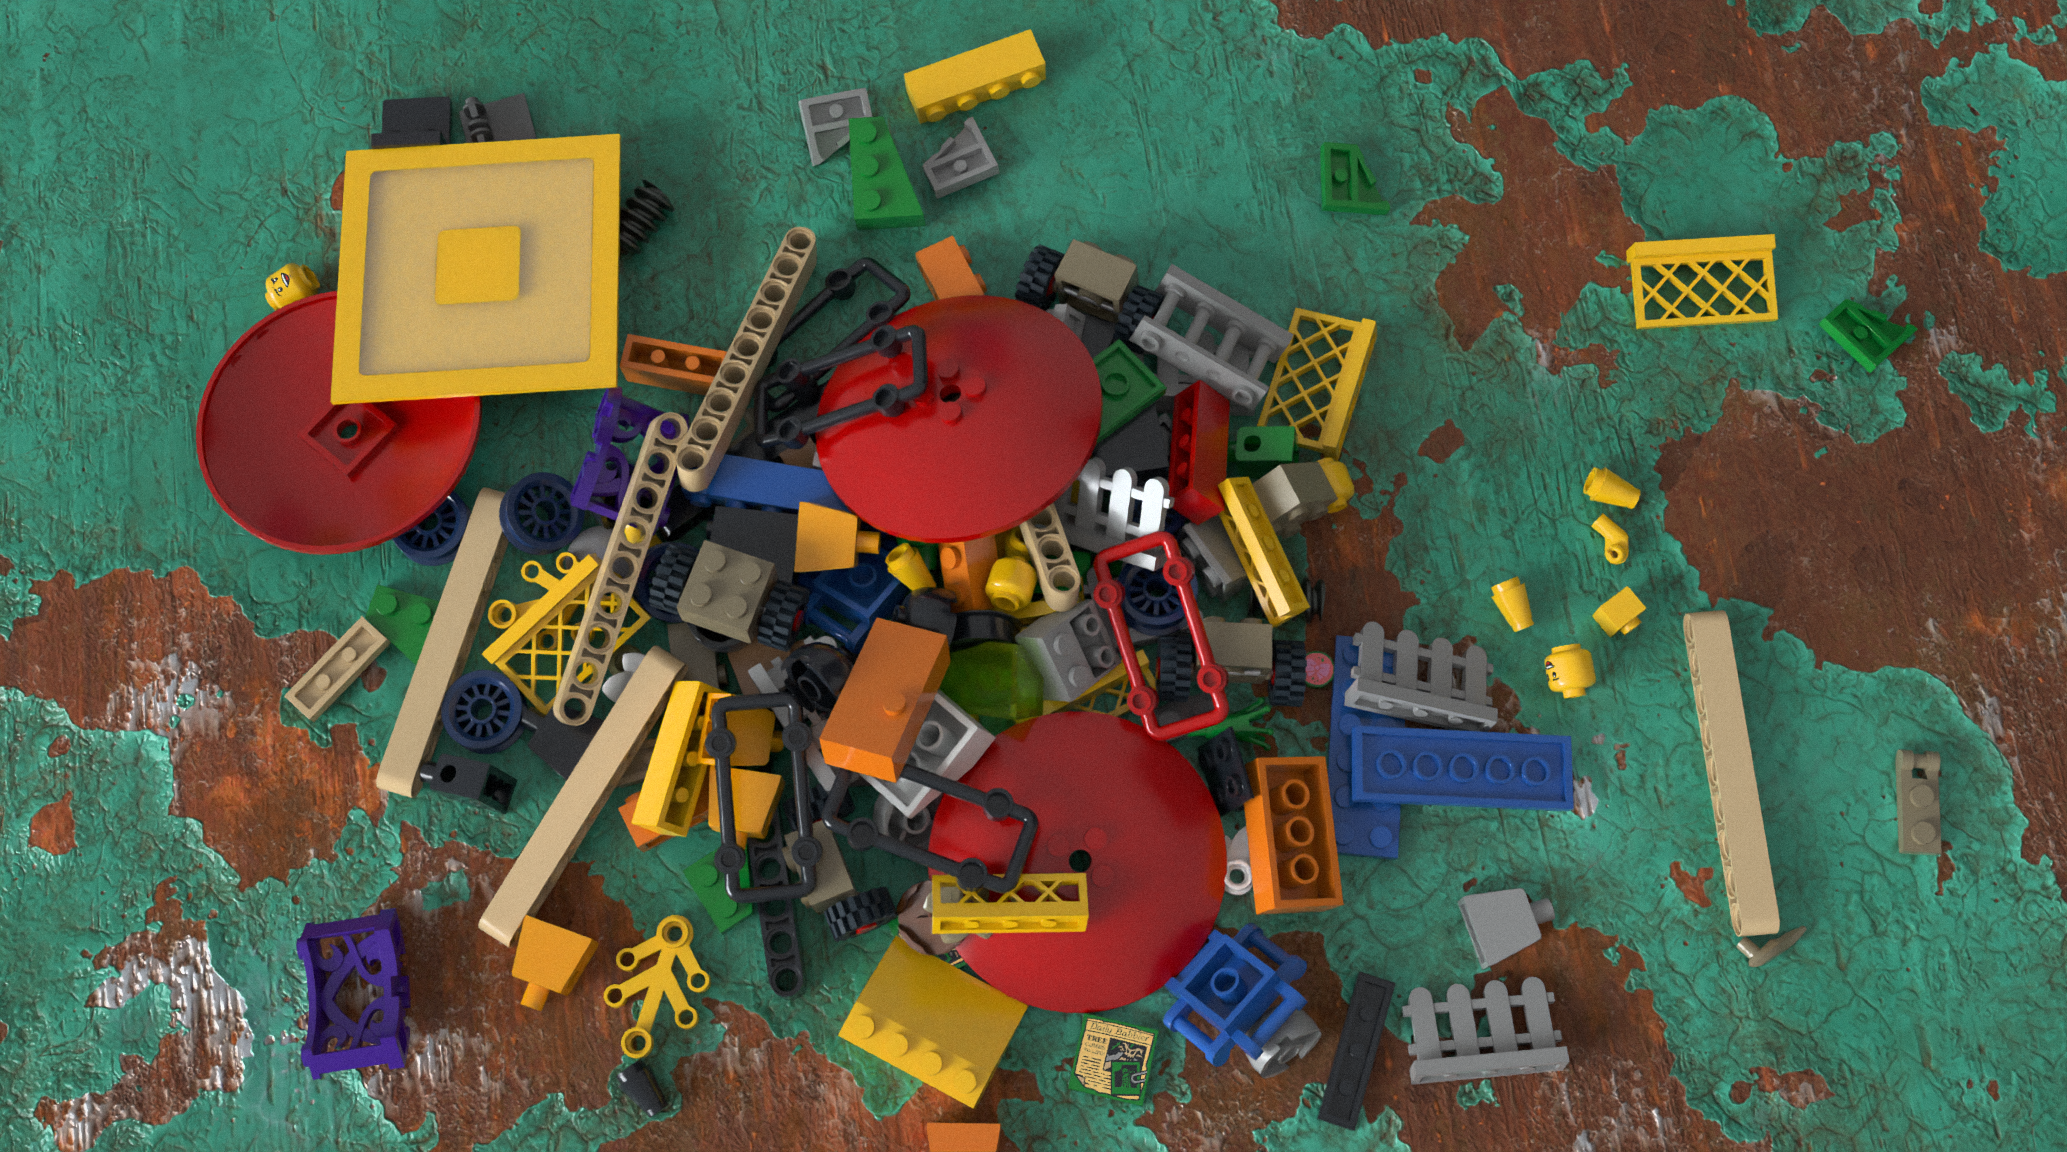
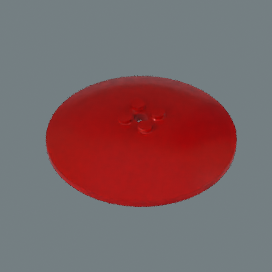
[196,291,482,555]
[815,295,1103,543]
[928,711,1227,1013]

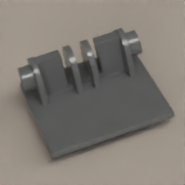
[459,93,537,143]

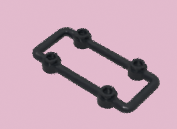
[749,257,911,412]
[754,325,928,449]
[705,692,823,904]
[821,763,1039,893]

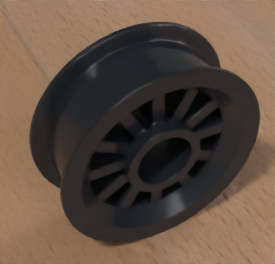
[949,610,1022,667]

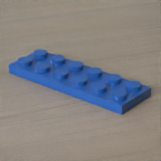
[1327,635,1405,860]
[1351,725,1574,812]

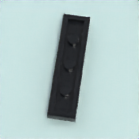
[1316,971,1396,1131]

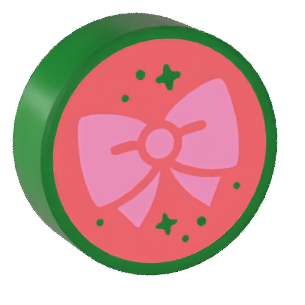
[1305,651,1335,689]

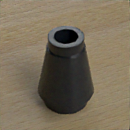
[616,1058,668,1118]

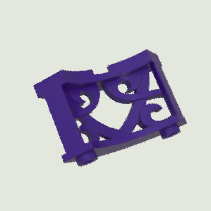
[570,386,690,536]
[296,908,411,1080]

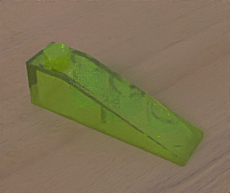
[939,641,1044,720]

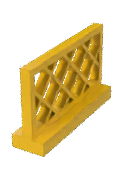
[1626,234,1778,329]
[1257,308,1378,461]
[482,553,652,715]

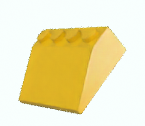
[838,936,1029,1109]

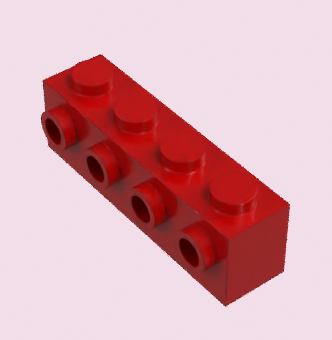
[1168,380,1230,525]

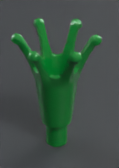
[1187,697,1274,751]

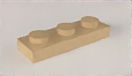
[284,616,391,722]

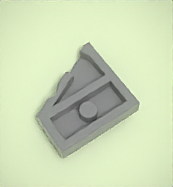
[798,87,872,167]
[922,117,999,199]

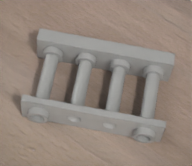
[1129,264,1294,411]

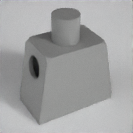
[1457,888,1555,970]

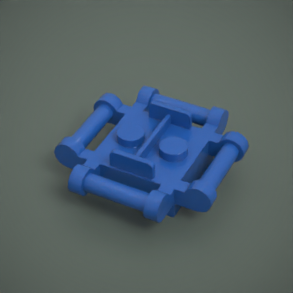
[798,536,911,654]
[1163,923,1307,1067]

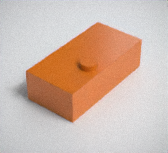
[819,618,951,783]
[1244,756,1344,915]

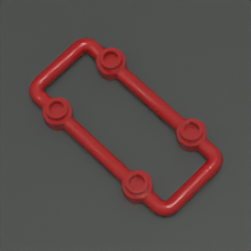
[1093,531,1229,741]

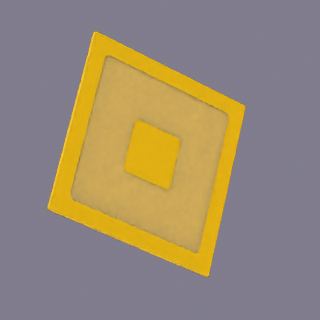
[331,134,621,405]

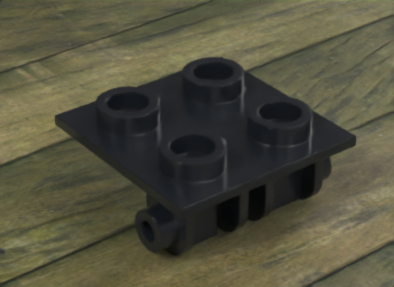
[1197,726,1254,818]

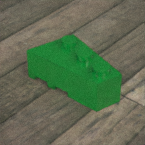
[848,116,926,231]

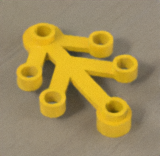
[488,552,623,650]
[603,915,711,1059]

